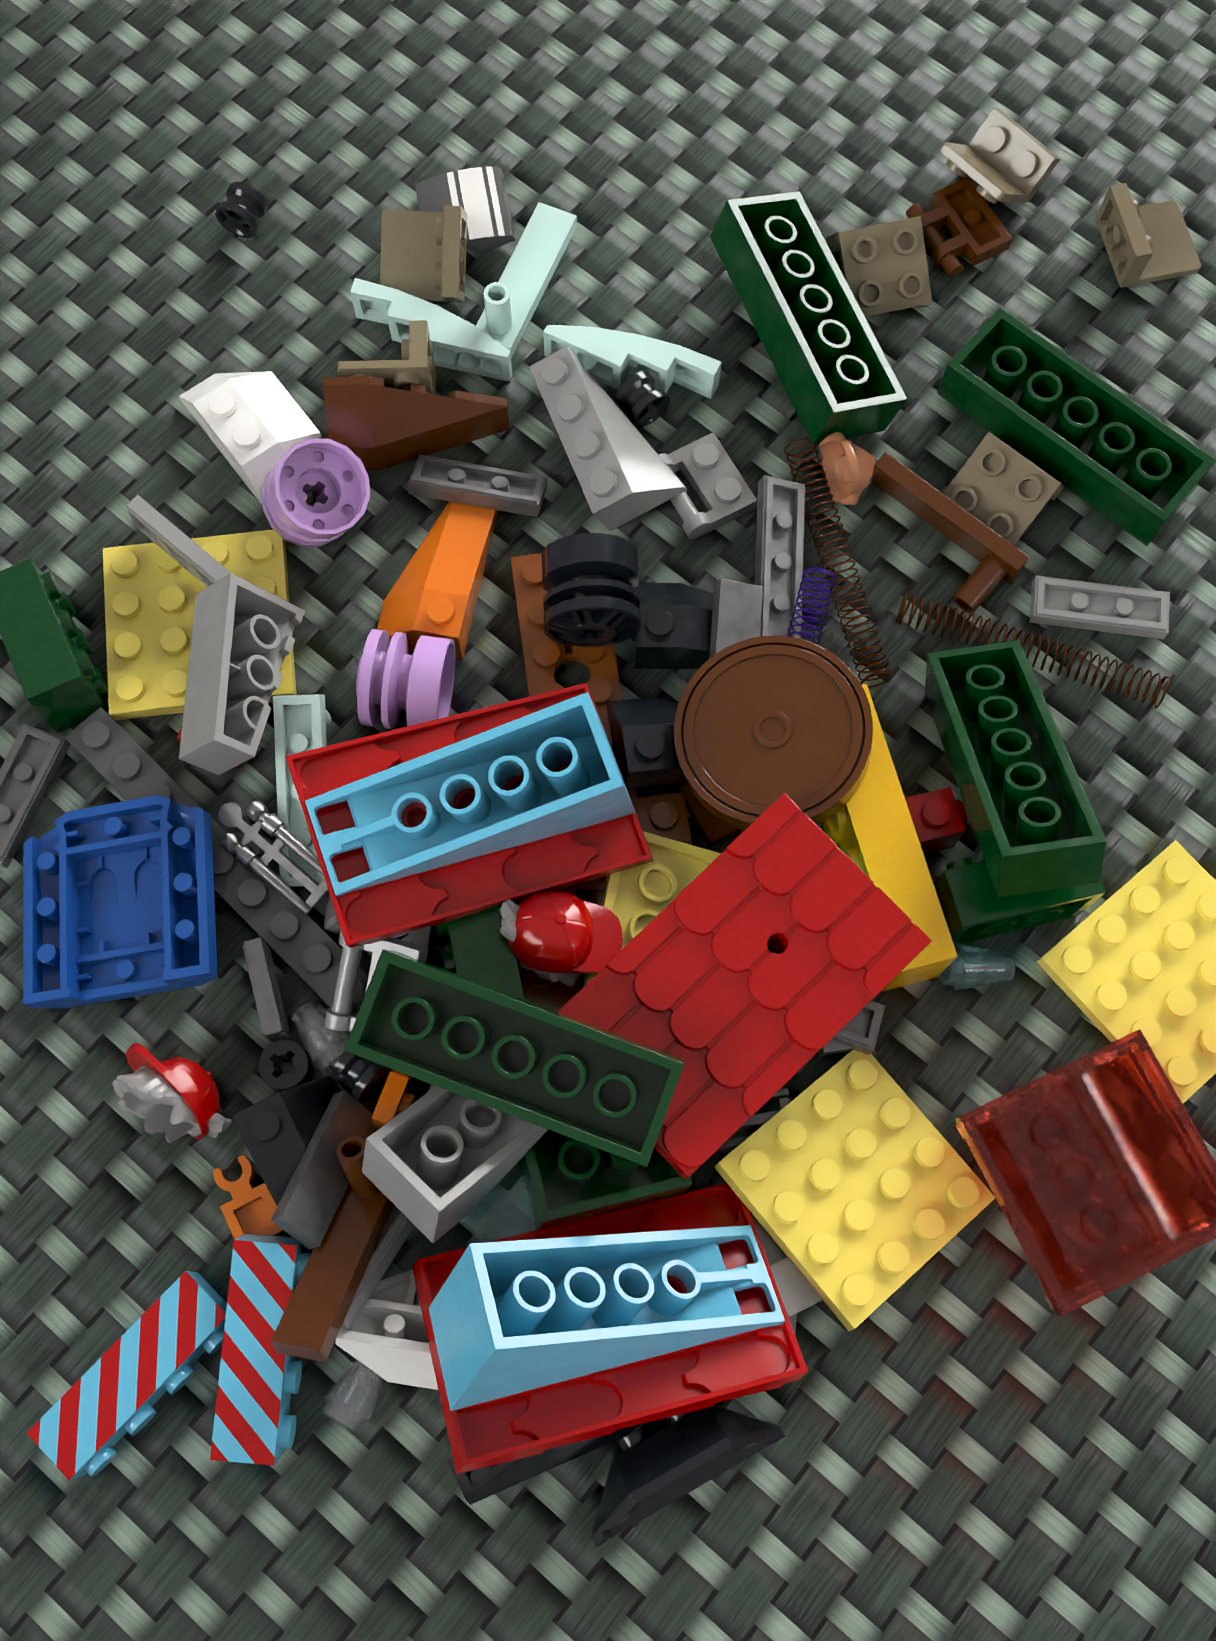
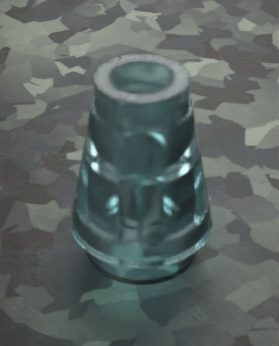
[939,942,1015,991]

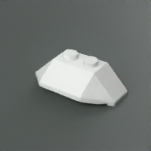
[179,371,322,504]
[336,1270,438,1390]

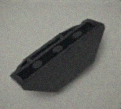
[591,1405,785,1547]

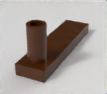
[871,452,1029,614]
[270,1136,394,1362]

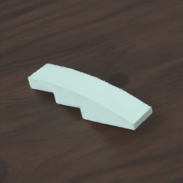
[350,278,512,382]
[543,325,722,399]

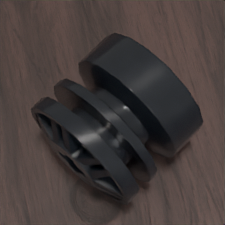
[542,533,641,647]

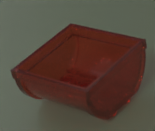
[955,1029,1216,1316]

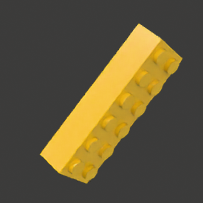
[823,684,958,992]

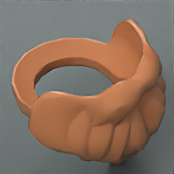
[819,432,876,505]

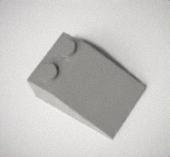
[362,1086,548,1243]

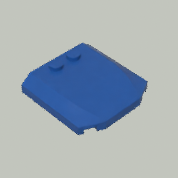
[23,795,218,1009]

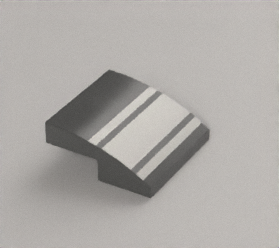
[415,166,516,255]

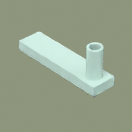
[476,202,577,358]
[273,694,331,886]

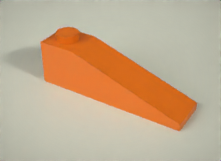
[377,501,498,660]

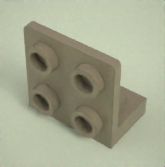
[939,108,1060,204]
[1095,183,1201,288]
[380,205,467,303]
[826,216,932,317]
[337,320,436,395]
[943,432,1065,546]

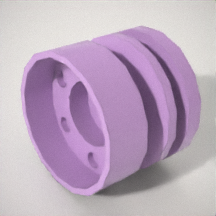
[261,438,370,547]
[356,629,456,729]

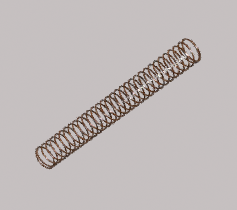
[784,437,893,688]
[895,592,1170,708]

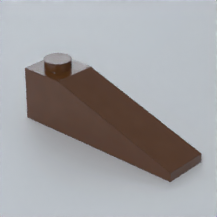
[323,376,509,471]

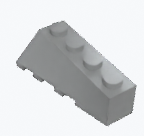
[529,346,687,531]
[179,573,305,775]

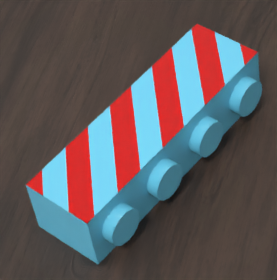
[210,1234,311,1465]
[27,1271,227,1480]

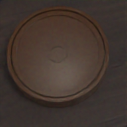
[674,635,873,830]

